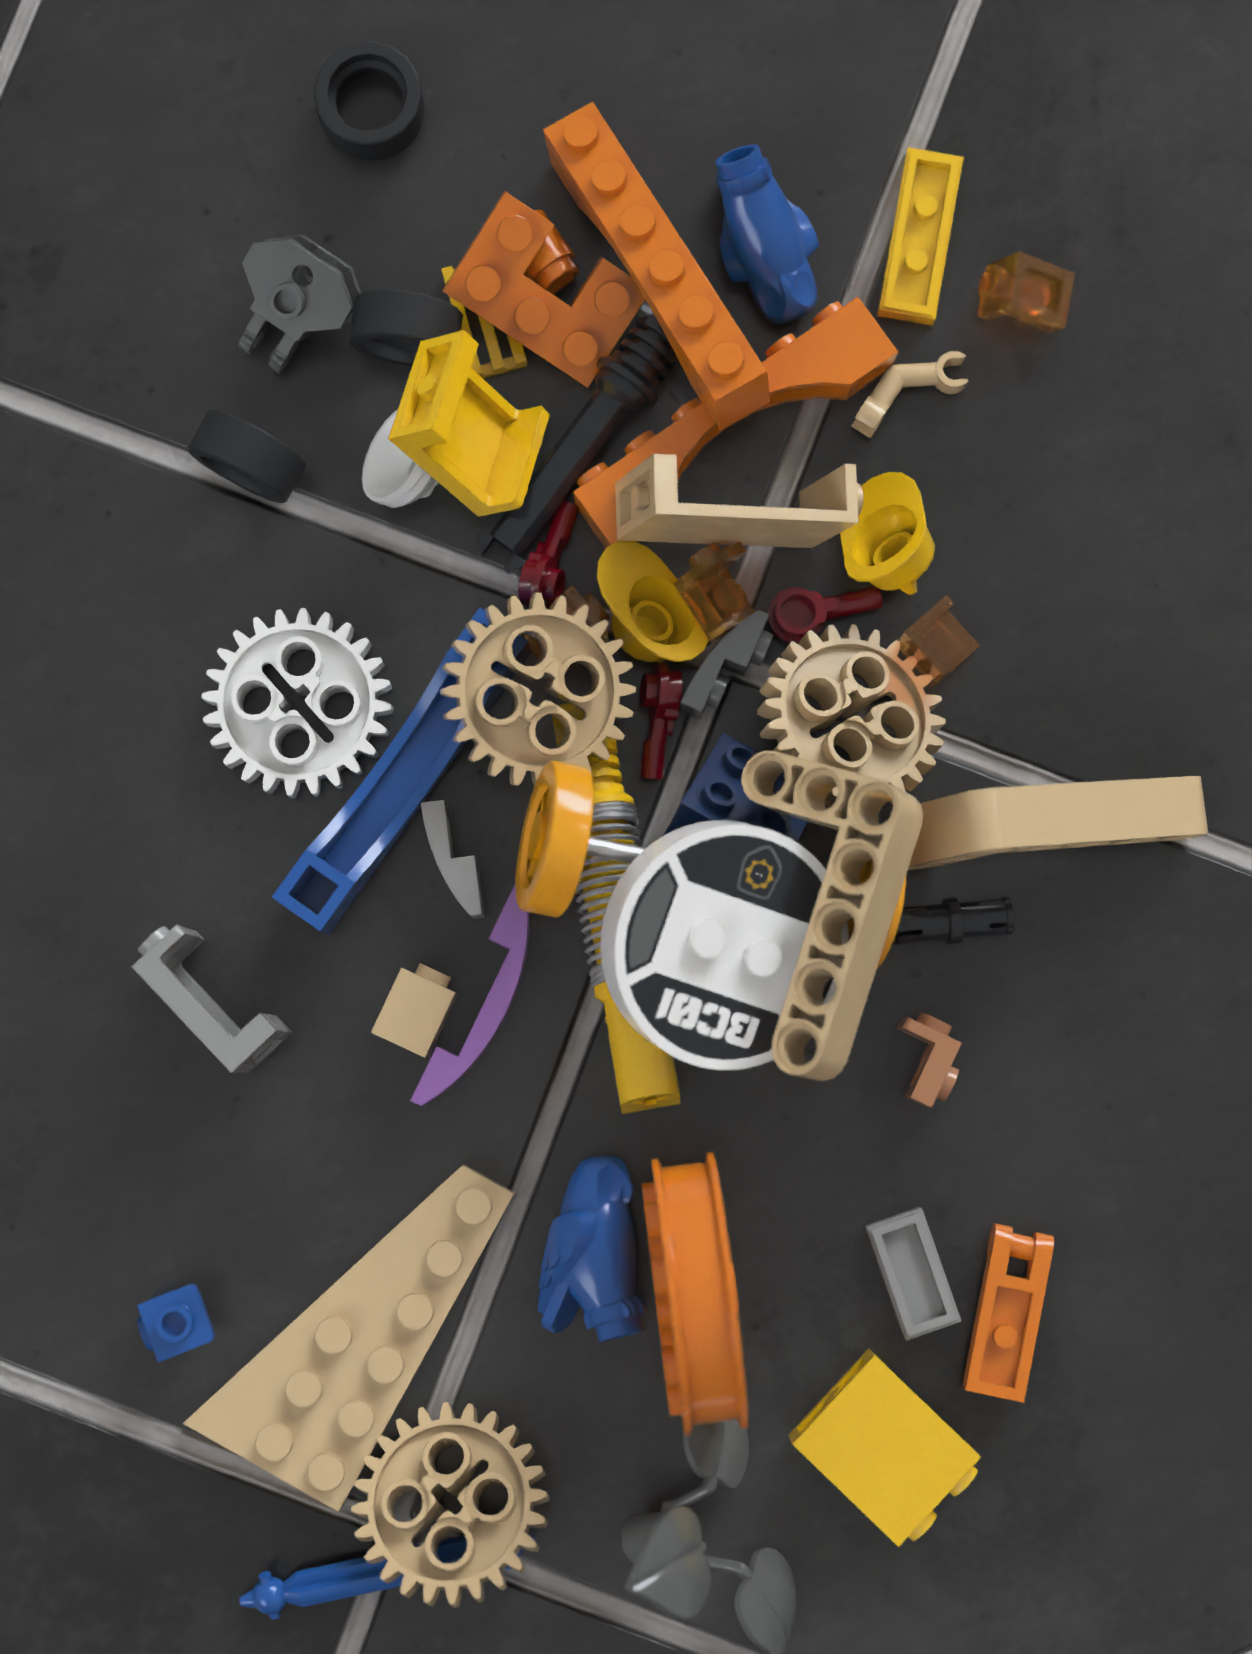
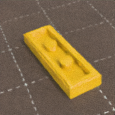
[877,147,964,326]

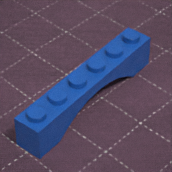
[272,607,531,936]

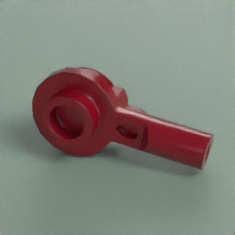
[518,501,579,609]
[767,586,882,644]
[639,662,682,779]

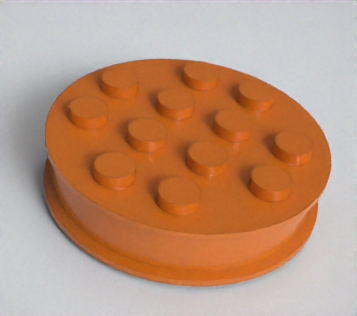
[642,1152,748,1436]

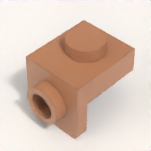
[897,1012,962,1108]

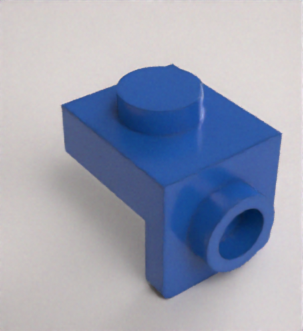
[137,1284,215,1362]

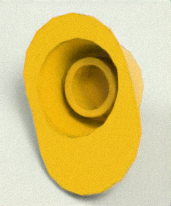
[840,472,935,596]
[597,541,710,662]

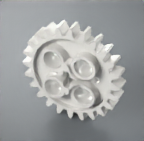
[202,608,394,798]

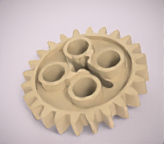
[440,593,636,786]
[757,624,946,806]
[351,1402,550,1607]

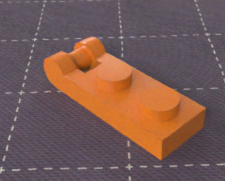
[962,1223,1054,1403]

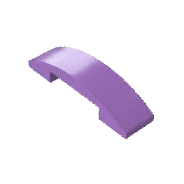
[410,885,530,1106]

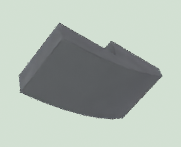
[679,610,774,720]

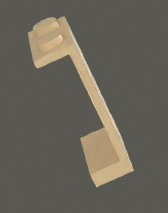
[615,454,863,548]

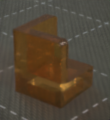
[898,595,980,687]

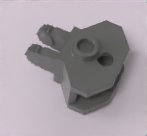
[238,235,361,374]

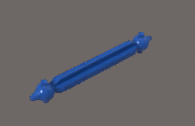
[239,1534,536,1620]

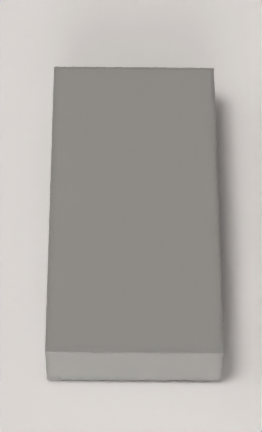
[864,1207,961,1341]

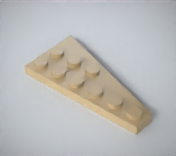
[183,1164,515,1512]

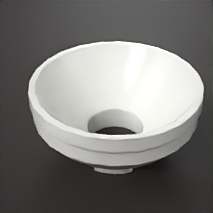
[362,410,438,508]

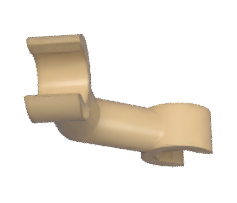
[852,351,969,438]

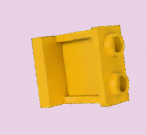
[388,330,550,517]
[788,1348,981,1547]

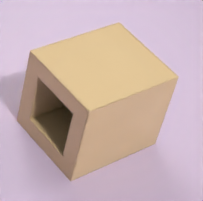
[371,963,459,1058]

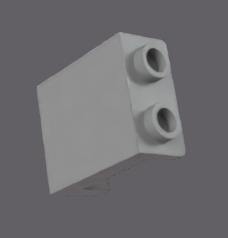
[132,925,292,1073]

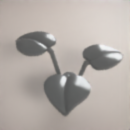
[621,1420,796,1654]

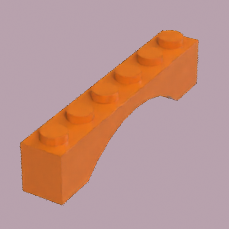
[543,102,770,430]
[573,297,898,548]

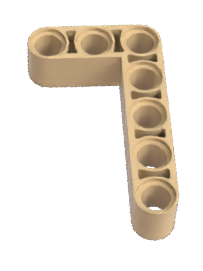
[741,751,923,1081]
[890,776,1209,870]

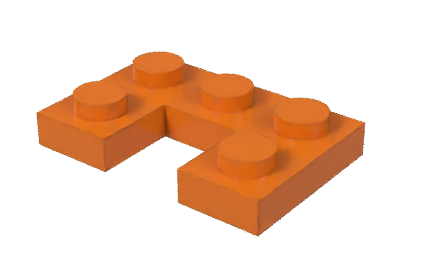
[442,191,645,388]

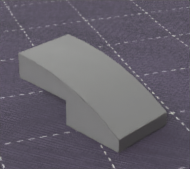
[421,800,485,919]

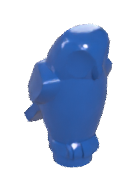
[715,144,819,324]
[537,1155,648,1343]

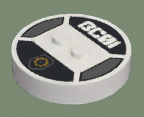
[601,820,849,1070]

